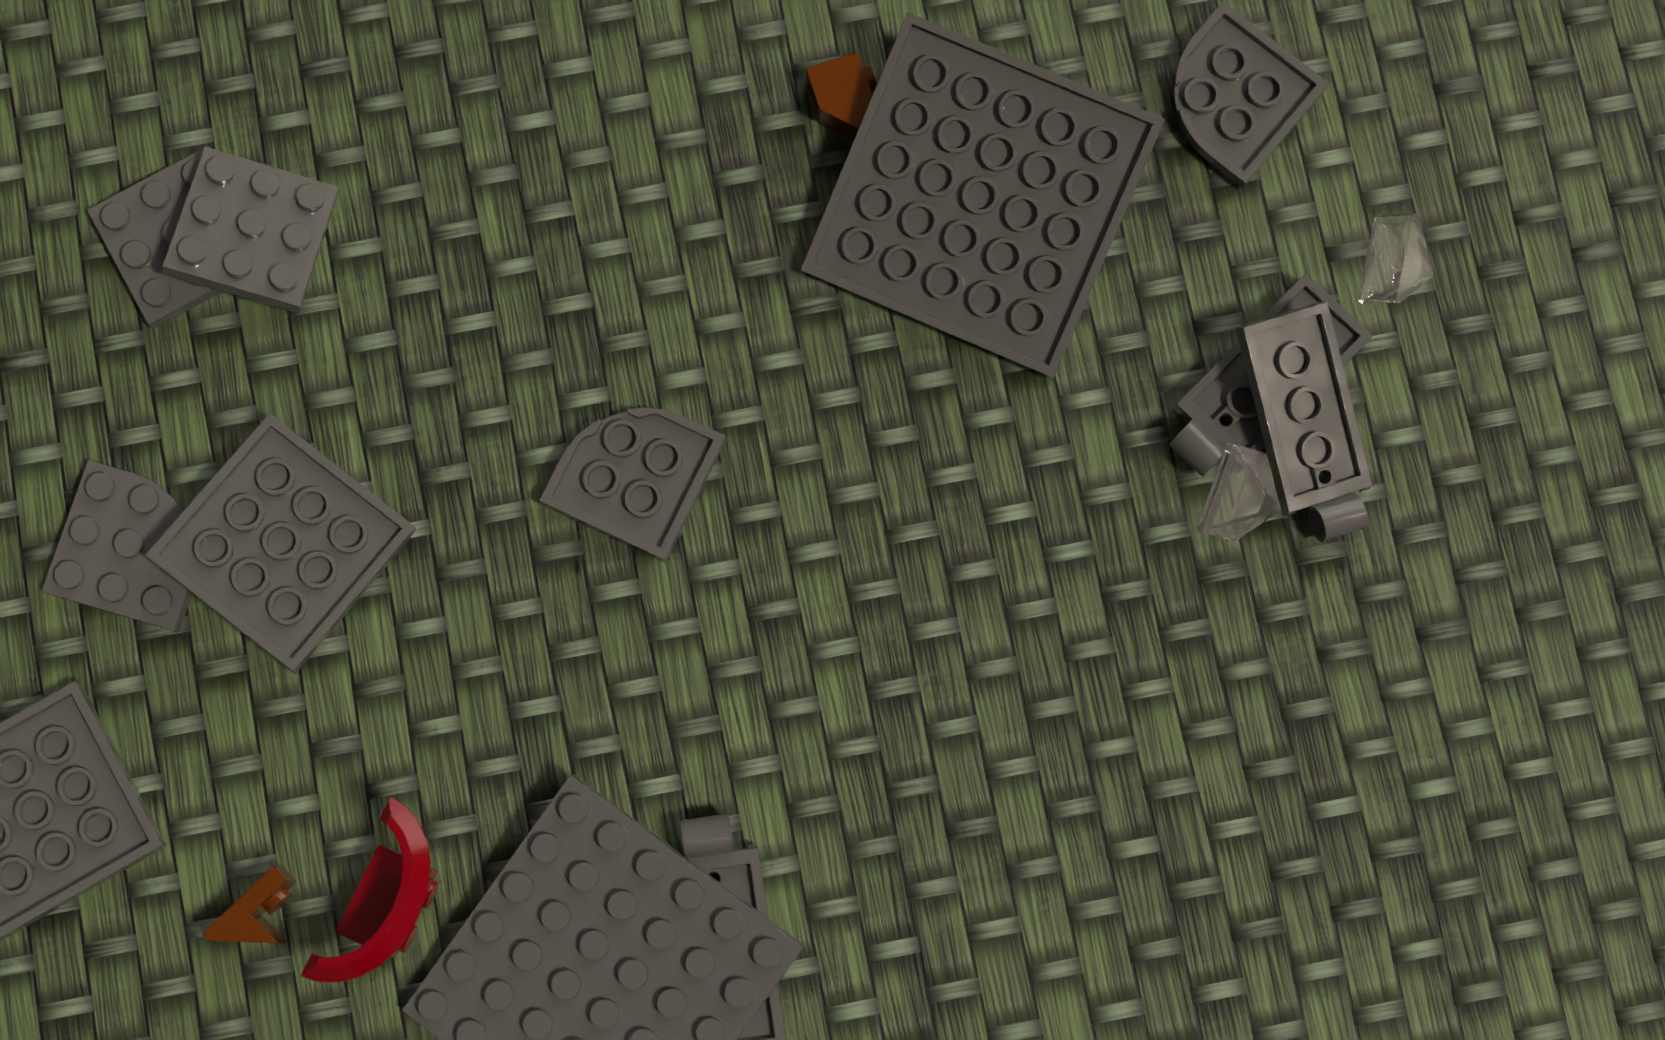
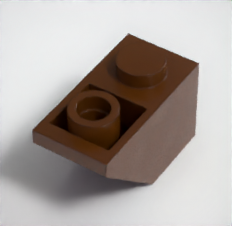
[806,52,877,141]

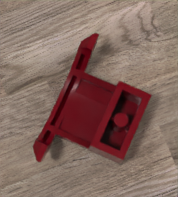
[301,797,439,982]

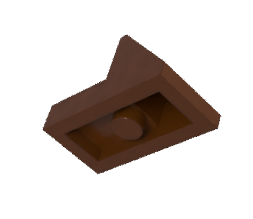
[202,866,297,943]

